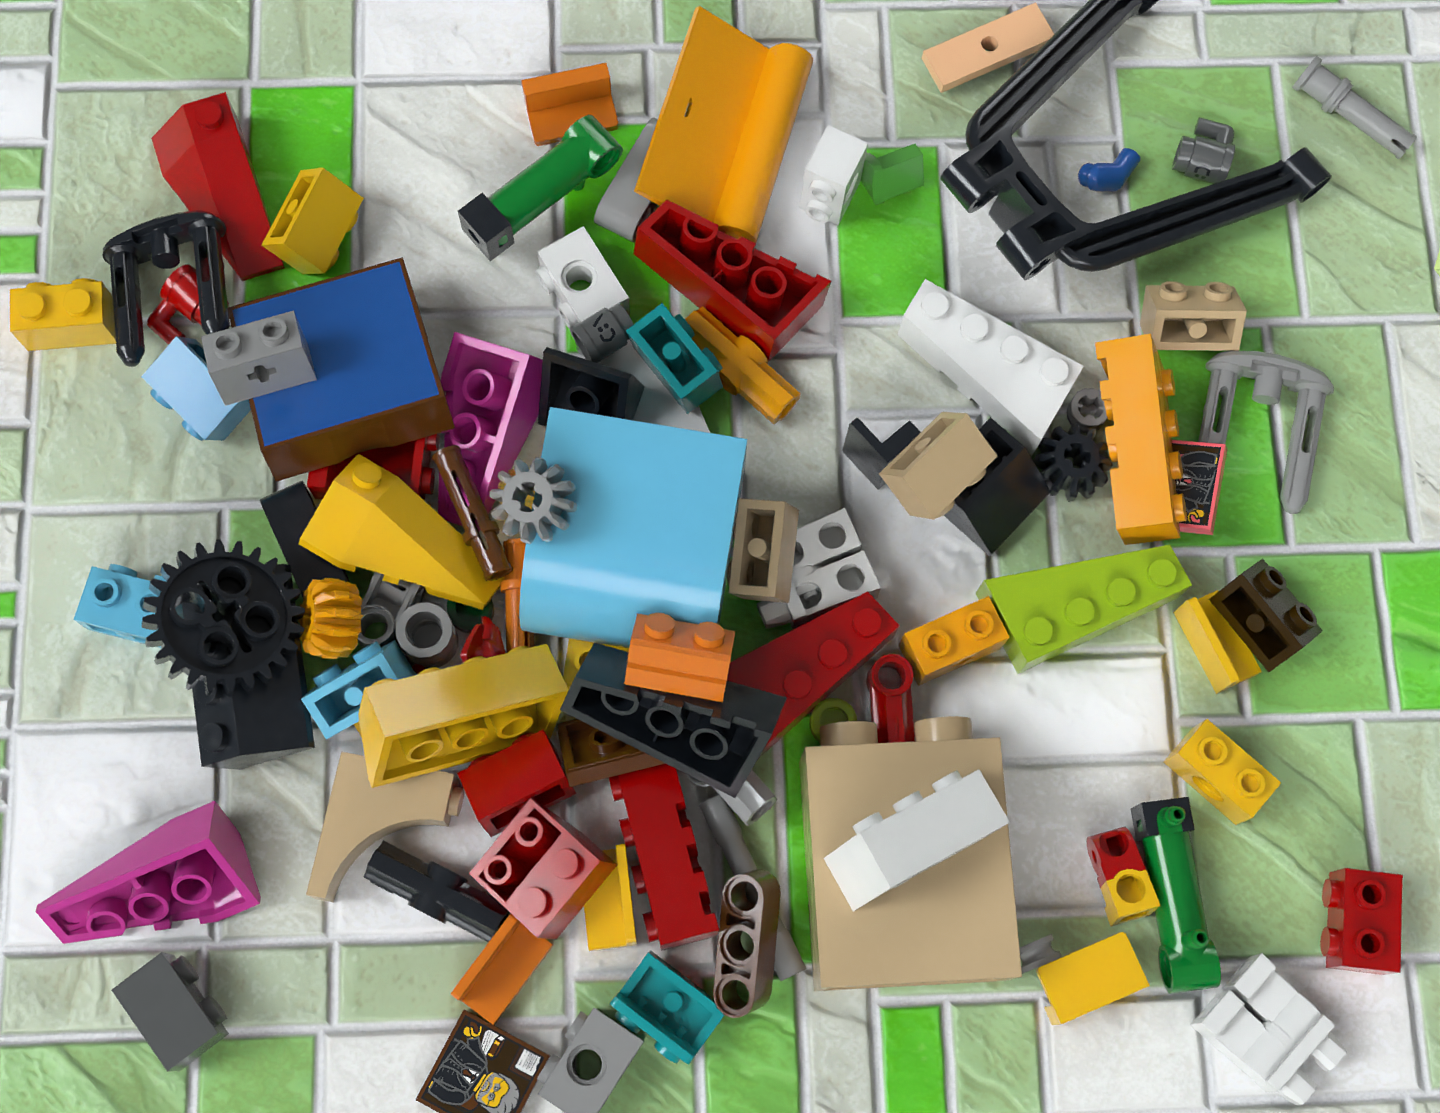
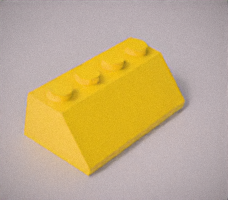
[358,644,569,788]

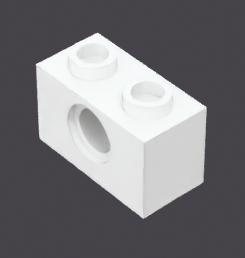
[799,125,868,225]
[535,226,630,329]

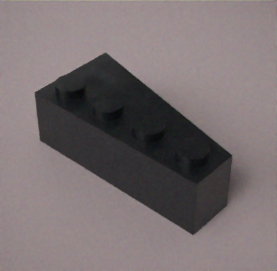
[560,642,787,798]

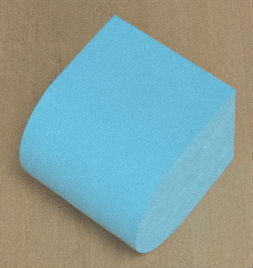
[519,407,747,648]

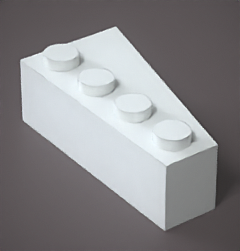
[897,279,1084,457]

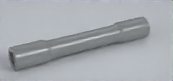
[699,795,806,981]

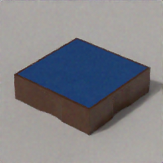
[228,257,455,482]

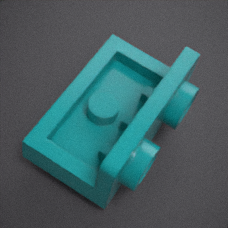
[610,950,724,1065]

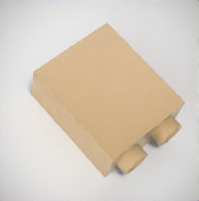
[799,716,1022,991]

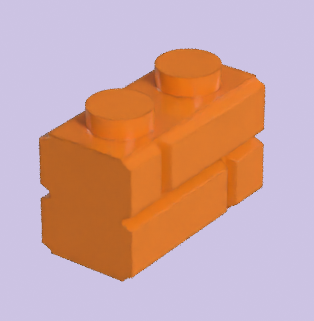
[624,613,736,702]

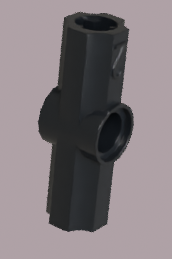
[363,840,510,942]

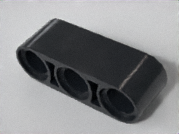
[260,480,350,597]

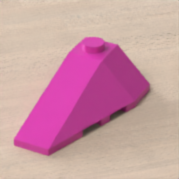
[438,332,543,532]

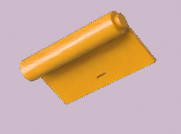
[634,6,813,243]

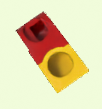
[1086,827,1161,927]

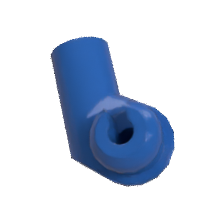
[1078,148,1141,192]

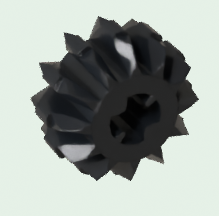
[1033,423,1113,502]

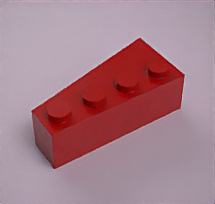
[609,763,719,951]

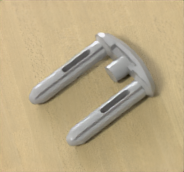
[1198,351,1334,514]

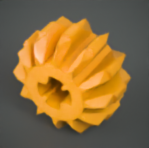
[298,578,364,659]

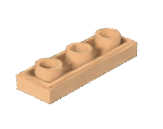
[921,2,1054,93]

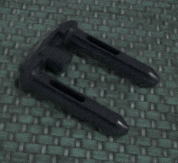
[102,210,230,367]

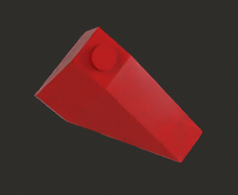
[151,92,285,281]

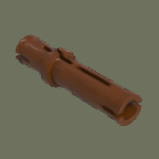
[432,445,513,581]

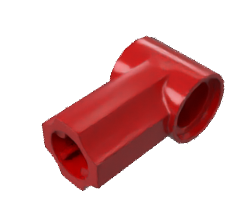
[866,654,915,743]

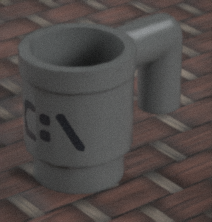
[1172,117,1235,184]
[570,303,634,363]

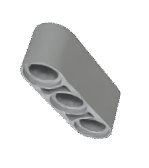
[594,118,658,242]

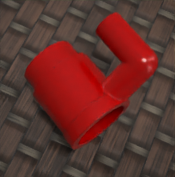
[147,264,229,344]

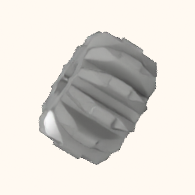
[489,457,577,544]

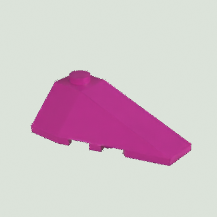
[35,801,261,944]

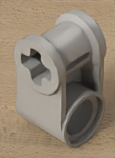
[358,572,426,648]

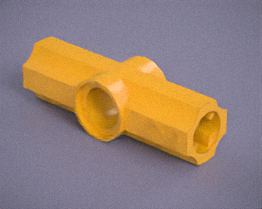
[685,306,801,424]

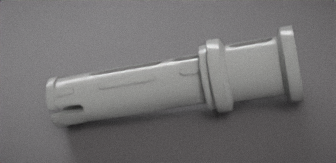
[1292,56,1417,159]

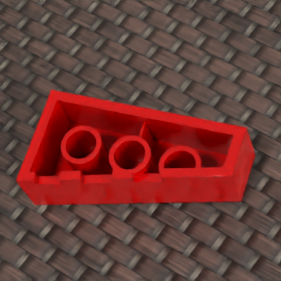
[634,200,832,362]
[727,591,900,759]

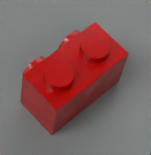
[457,729,577,837]
[1320,868,1403,975]

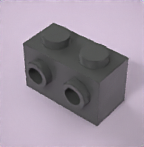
[111,952,229,1072]

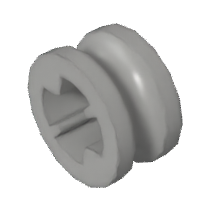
[1066,388,1107,433]
[1019,934,1062,974]

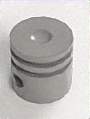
[396,602,458,669]

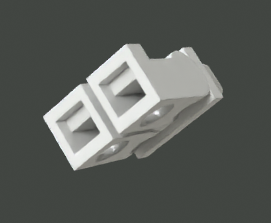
[757,508,881,629]
[1190,953,1347,1105]

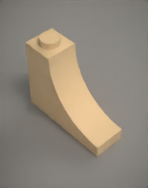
[306,751,464,903]

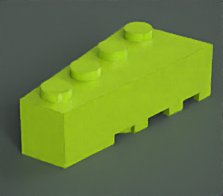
[975,544,1192,674]

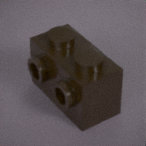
[1209,559,1323,672]

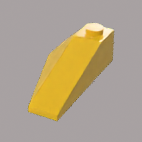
[299,454,505,610]

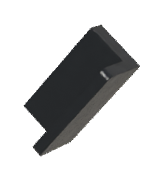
[842,418,921,490]

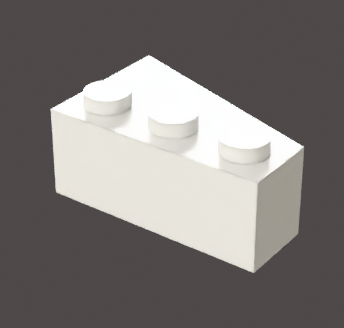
[824,769,1010,911]

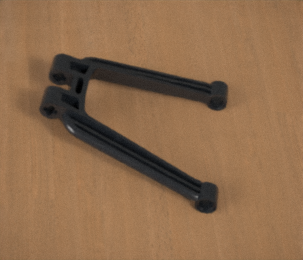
[940,0,1332,280]

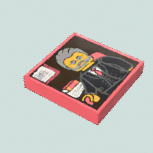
[1172,440,1227,535]

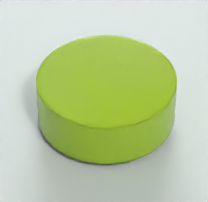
[809,698,857,743]

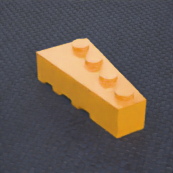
[1095,333,1187,545]

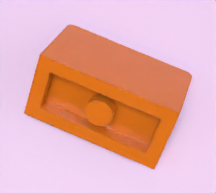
[521,63,618,146]
[451,914,554,1025]

